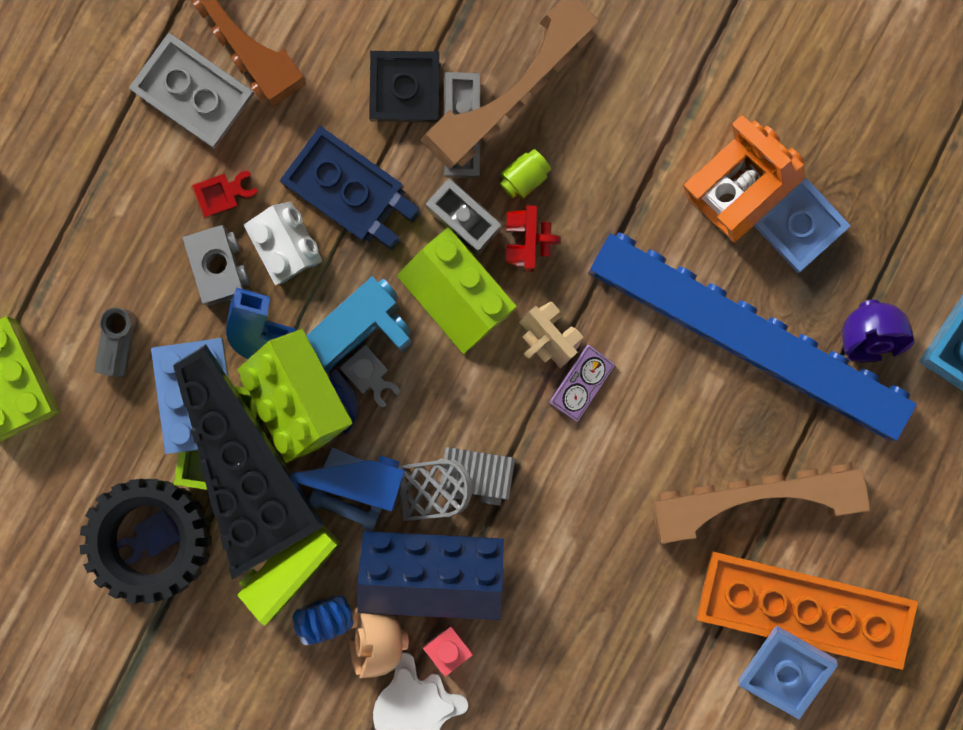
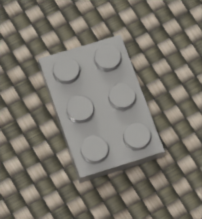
[129,32,254,149]

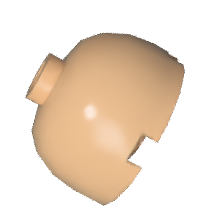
[350,607,409,678]

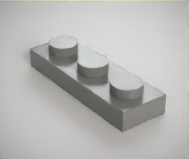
[444,72,480,178]

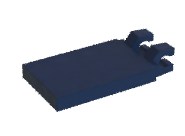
[279,126,421,251]

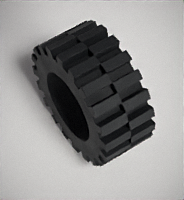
[79,479,212,604]

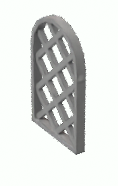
[398,459,472,521]

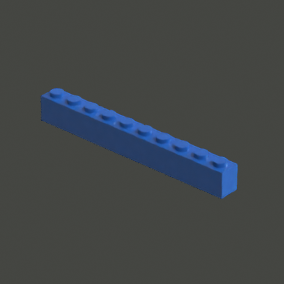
[588,232,917,441]

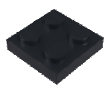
[369,51,440,122]

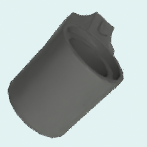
[94,308,138,377]

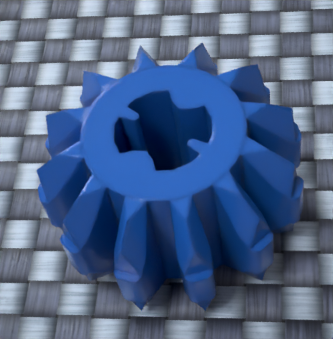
[292,595,354,645]

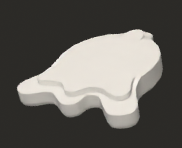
[373,652,468,730]

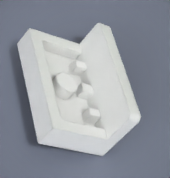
[244,202,322,286]

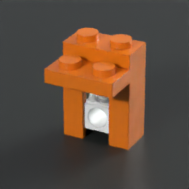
[683,115,805,243]

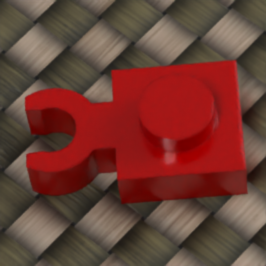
[191,171,258,219]

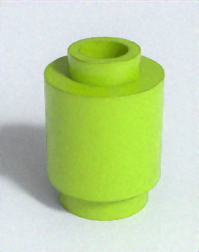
[499,149,551,200]

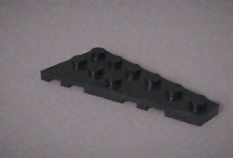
[173,344,323,580]

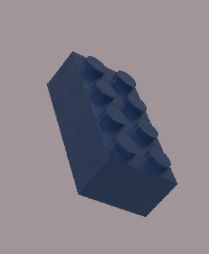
[357,531,504,620]

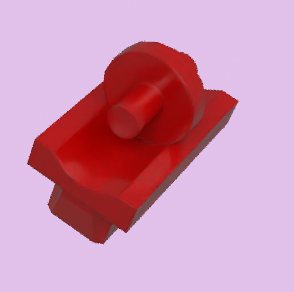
[505,205,561,272]

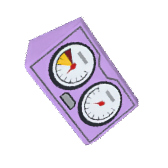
[549,344,616,422]

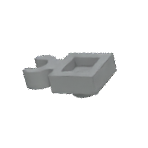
[340,345,400,408]

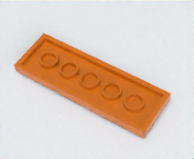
[696,551,918,670]

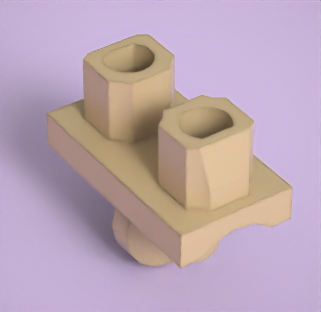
[519,302,584,368]

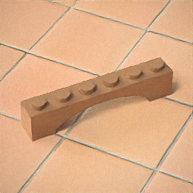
[421,0,599,170]
[651,463,870,543]

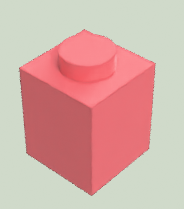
[423,623,473,677]

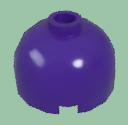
[842,300,915,363]

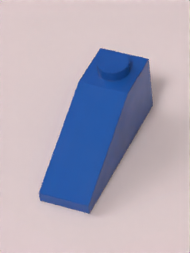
[291,456,405,511]

